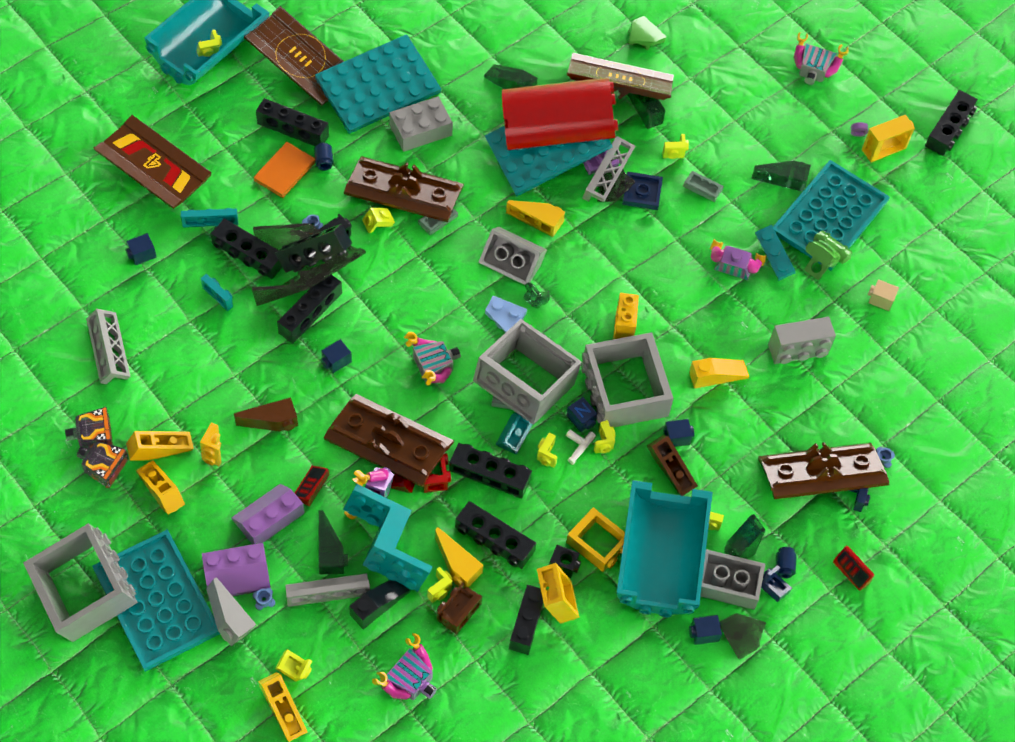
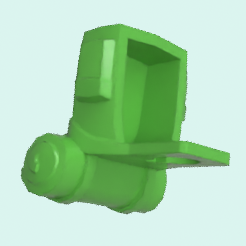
[804,230,852,280]

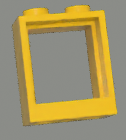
[862,115,915,162]
[613,293,639,340]
[566,507,625,572]
[537,563,579,624]

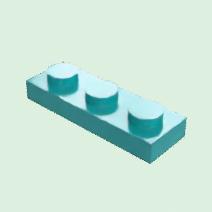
[181,208,239,227]
[755,225,796,281]

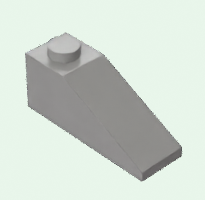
[206,577,256,646]

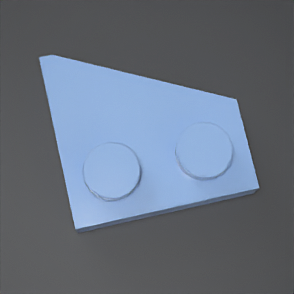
[485,295,527,333]

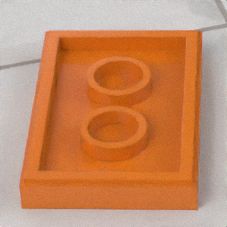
[254,142,316,198]

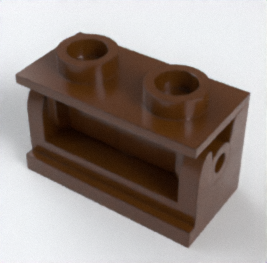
[437,583,482,635]

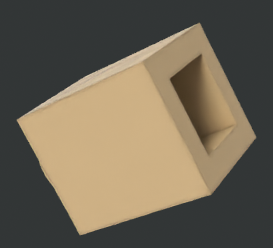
[868,279,899,311]

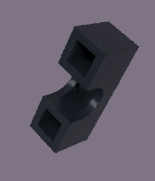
[509,585,544,655]

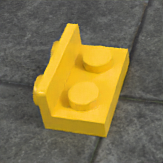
[200,423,222,466]

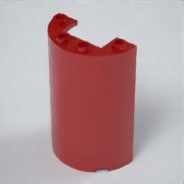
[502,77,618,150]

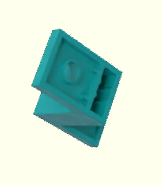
[343,484,433,592]

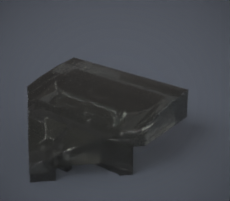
[597,170,635,202]
[720,613,766,660]

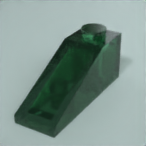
[484,64,538,89]
[627,93,665,129]
[751,160,811,192]
[319,510,348,574]
[724,514,765,559]

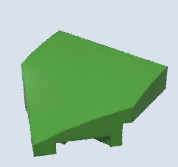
[628,16,667,50]

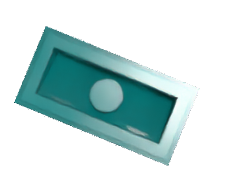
[496,413,533,454]

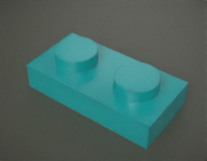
[201,274,233,311]

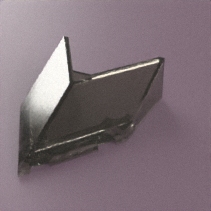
[252,223,366,306]

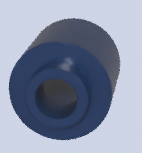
[314,143,334,171]
[776,547,796,579]

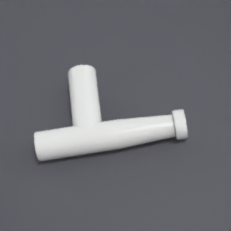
[566,430,596,465]

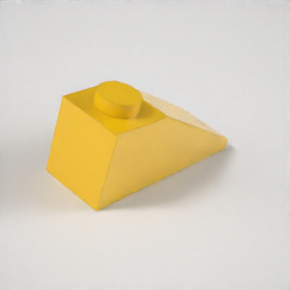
[506,200,565,237]
[689,358,749,389]
[126,431,194,461]
[136,460,185,515]
[435,527,483,588]
[258,672,308,742]

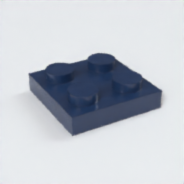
[622,171,663,210]

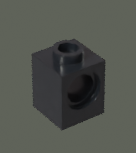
[549,545,581,578]

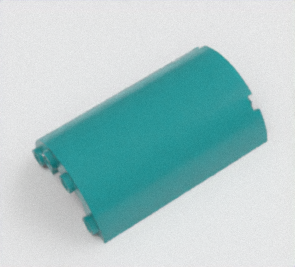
[144,0,269,85]
[617,480,713,618]

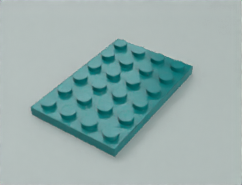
[315,34,441,134]
[485,125,613,197]
[773,160,890,271]
[92,529,221,672]

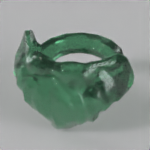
[524,282,550,308]

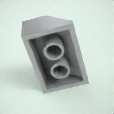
[478,227,547,286]

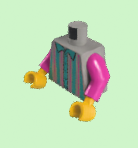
[794,32,849,85]
[404,332,461,386]

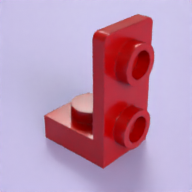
[423,453,451,493]

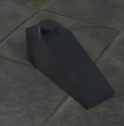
[349,580,410,629]

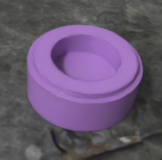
[850,122,869,137]

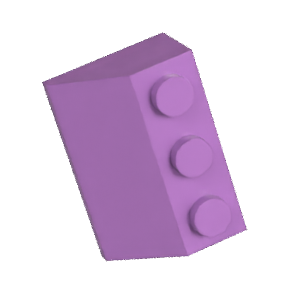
[231,484,304,545]
[202,543,271,601]

